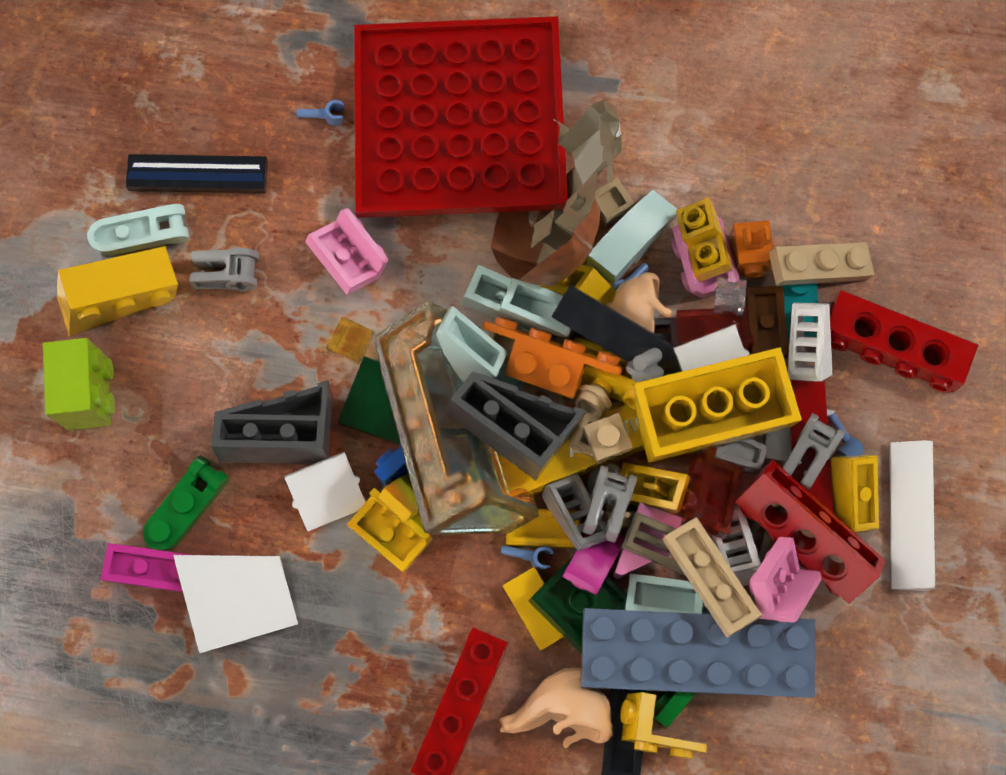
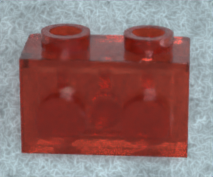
[675,307,755,352]
[681,446,743,539]

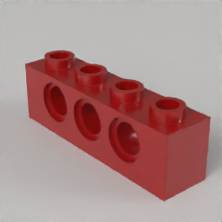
[830,290,979,393]
[735,459,886,604]
[410,627,508,775]

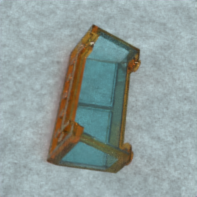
[373,300,539,535]

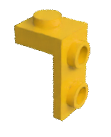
[620,692,707,759]

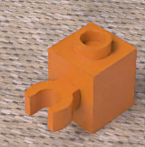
[729,220,773,278]

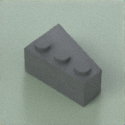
[446,371,586,481]
[211,380,334,464]

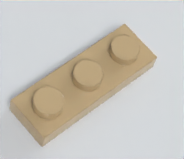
[769,242,875,286]
[663,517,762,638]

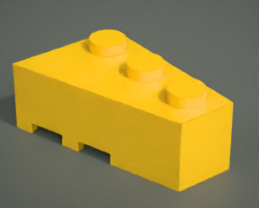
[57,246,178,336]

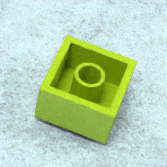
[43,338,115,430]

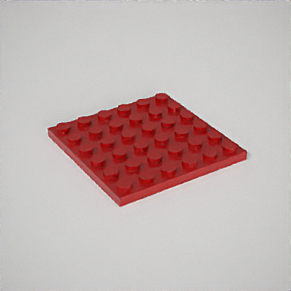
[354,16,568,218]

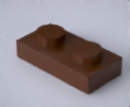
[745,286,789,359]

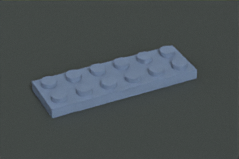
[581,608,815,698]

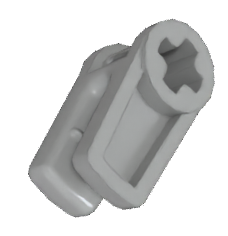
[189,248,259,291]
[783,413,846,491]
[694,438,767,475]
[582,465,637,543]

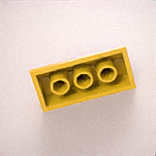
[633,347,802,463]

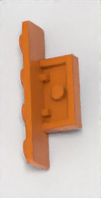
[482,316,626,399]

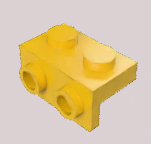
[347,488,433,573]

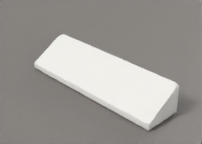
[889,440,935,591]

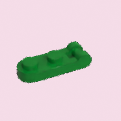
[143,455,230,551]

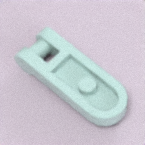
[87,204,190,256]

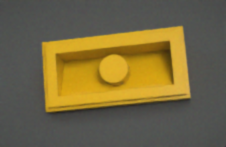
[831,455,879,532]

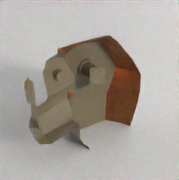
[491,100,622,286]

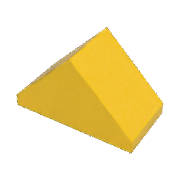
[619,462,691,514]

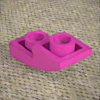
[563,530,626,595]

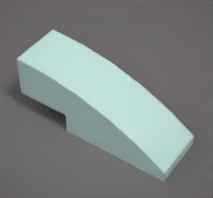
[586,190,678,285]
[461,265,571,338]
[436,306,525,391]
[625,573,711,614]

